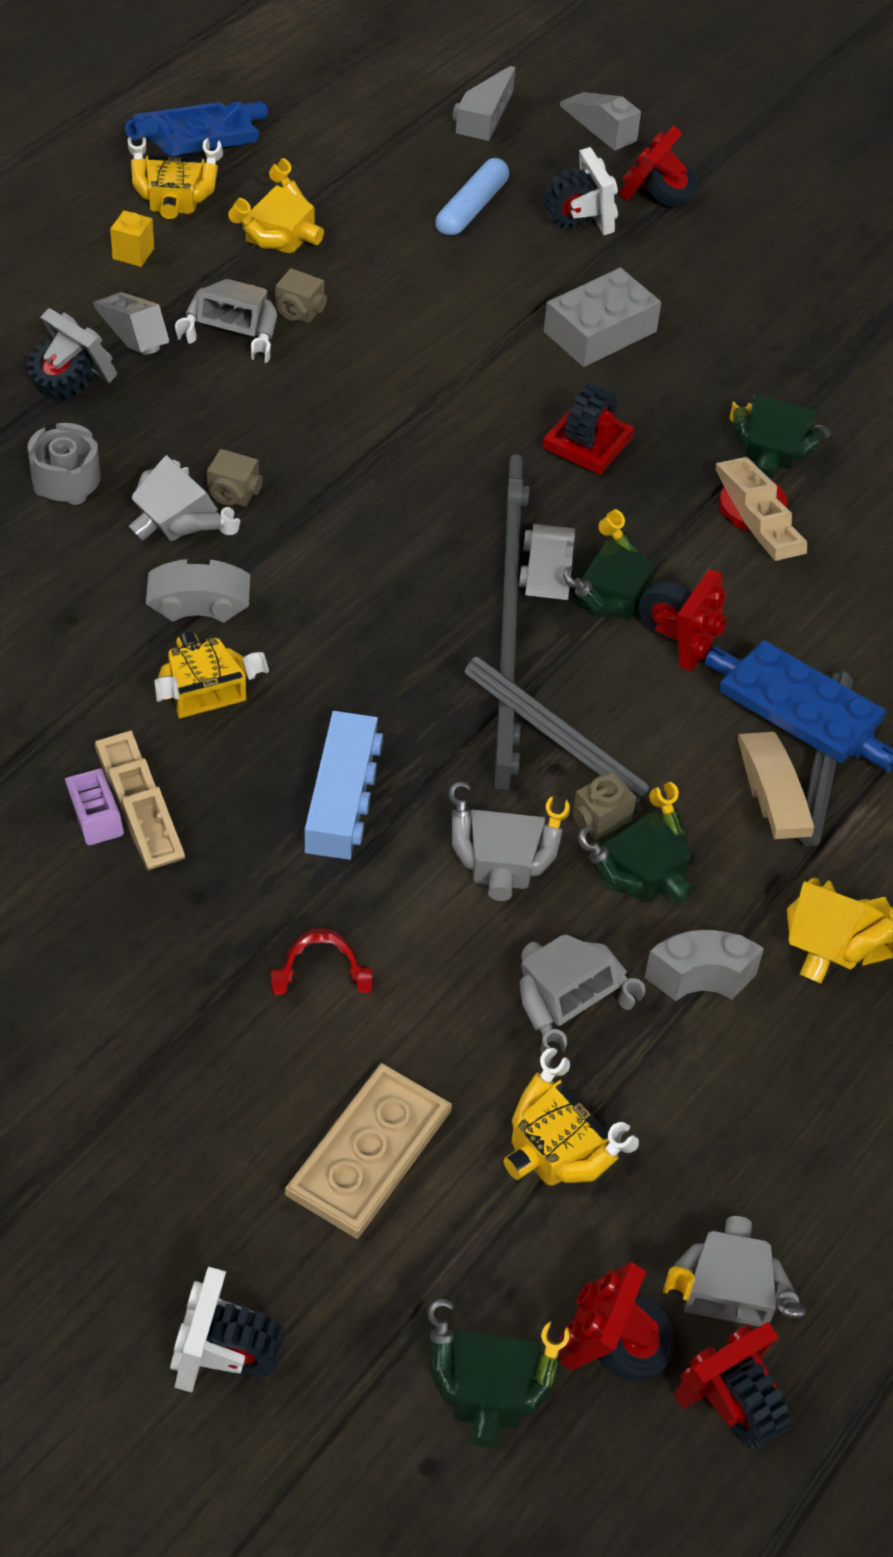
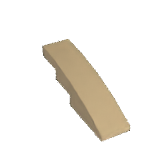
[716,457,807,561]
[95,730,185,871]
[738,732,814,839]

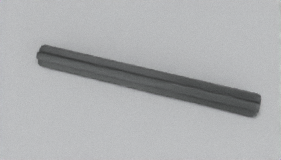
[465,656,650,803]
[798,671,853,847]

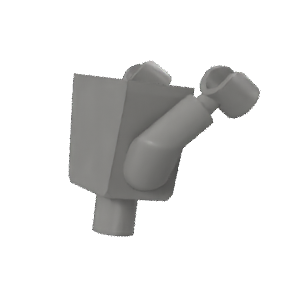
[519,935,645,1054]

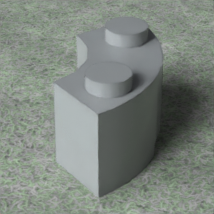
[519,524,575,600]
[146,559,250,623]
[644,930,764,1001]

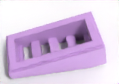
[65,768,124,845]

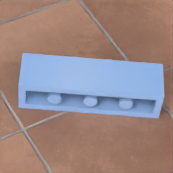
[305,711,383,860]

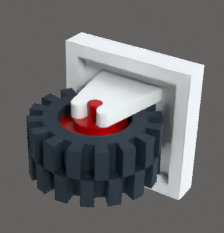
[542,147,618,235]
[170,1267,285,1392]

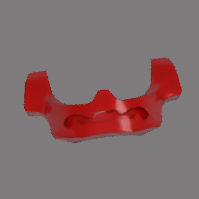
[271,928,373,995]

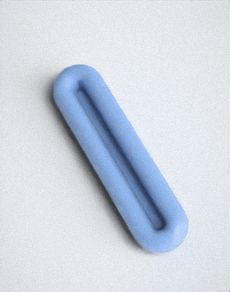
[435,158,509,235]

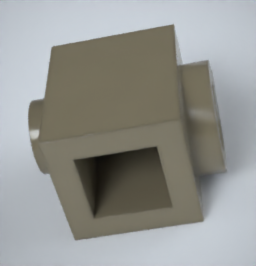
[275,268,327,323]
[207,449,263,507]
[572,772,636,840]

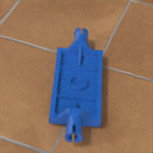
[125,101,268,157]
[705,640,893,773]

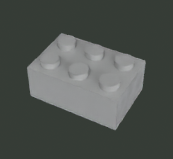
[544,267,661,367]

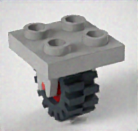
[27,308,118,401]

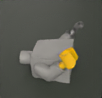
[449,781,570,901]
[663,1216,806,1327]

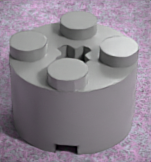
[27,423,101,505]

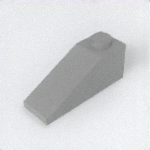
[453,66,515,141]
[560,92,641,151]
[93,292,170,355]

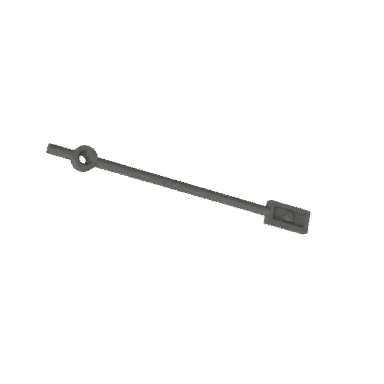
[494,454,529,790]

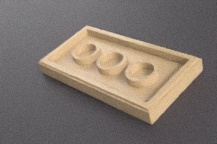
[285,1063,452,1239]

